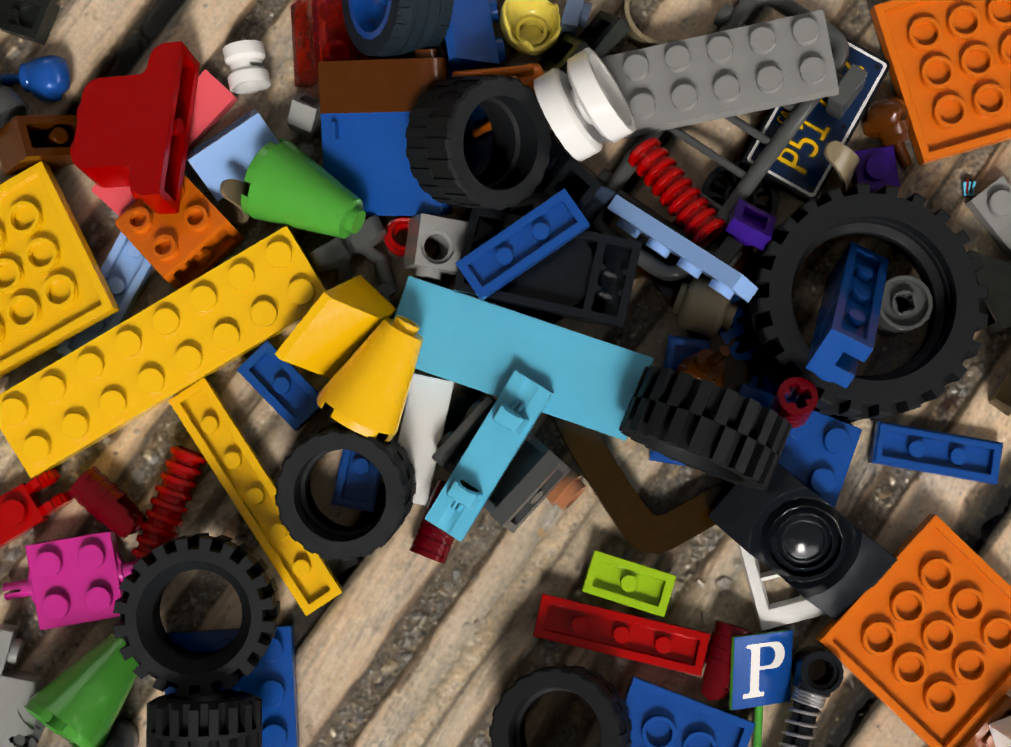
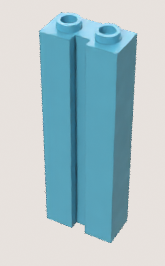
[394,276,654,441]

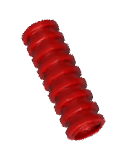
[627,137,725,246]
[131,445,206,559]

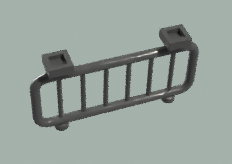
[590,0,868,282]

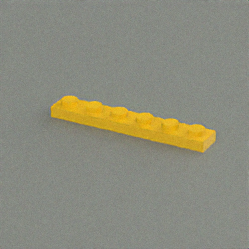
[168,378,344,616]

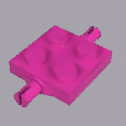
[3,530,139,630]

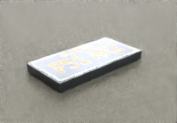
[739,38,890,203]

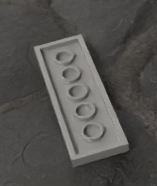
[600,9,839,143]

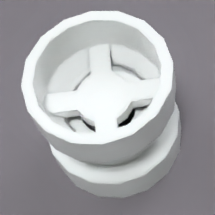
[222,40,271,94]

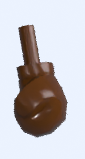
[861,96,912,168]
[676,346,730,388]

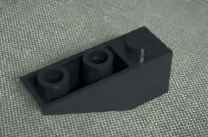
[538,133,616,224]

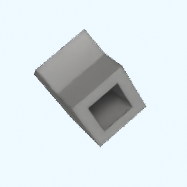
[287,91,321,139]

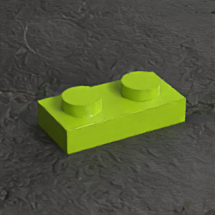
[581,549,677,617]

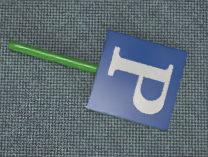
[729,629,793,747]

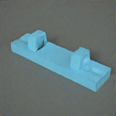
[424,370,553,542]

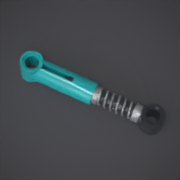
[778,646,844,747]

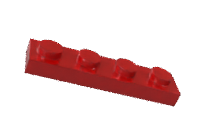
[532,593,710,676]

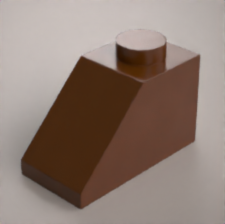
[0,115,77,175]

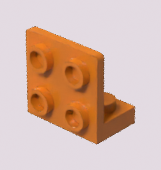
[115,174,245,290]

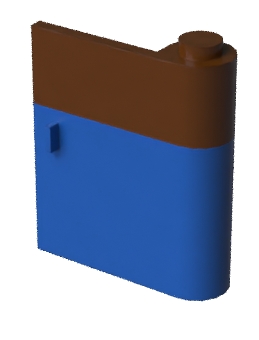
[318,49,452,216]

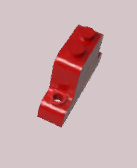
[70,41,200,214]

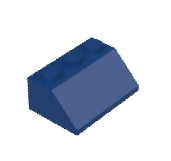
[443,0,506,77]

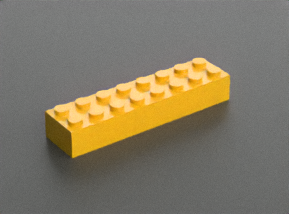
[0,225,327,478]

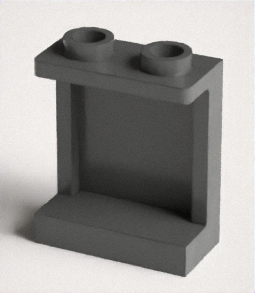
[432,395,571,533]

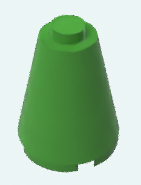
[240,138,366,239]
[24,633,139,747]

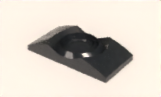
[453,208,642,328]
[707,462,898,621]

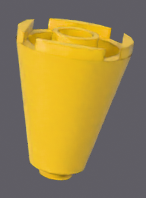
[316,315,423,442]

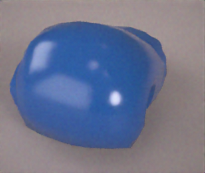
[0,55,71,103]

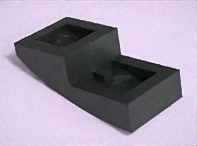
[0,0,60,45]
[539,10,630,74]

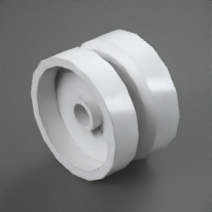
[534,47,635,162]

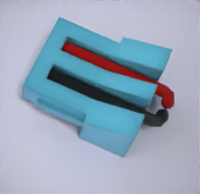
[961,178,976,196]

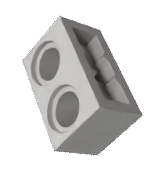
[403,213,469,281]

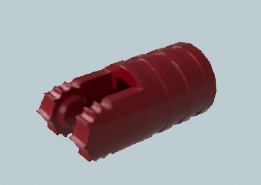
[769,377,818,428]
[68,466,148,538]
[409,478,455,564]
[700,620,753,701]

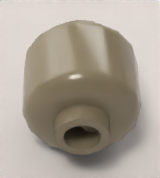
[671,276,738,338]

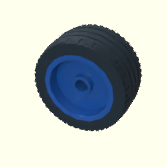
[341,0,454,59]

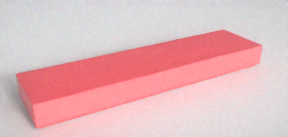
[91,69,238,217]

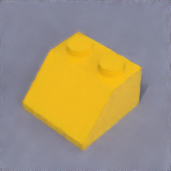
[275,275,397,379]

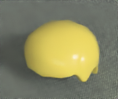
[500,0,562,56]

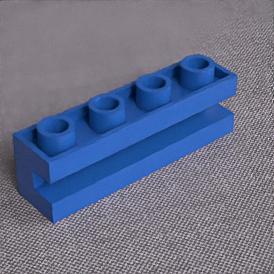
[805,241,889,388]

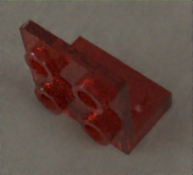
[290,0,390,88]

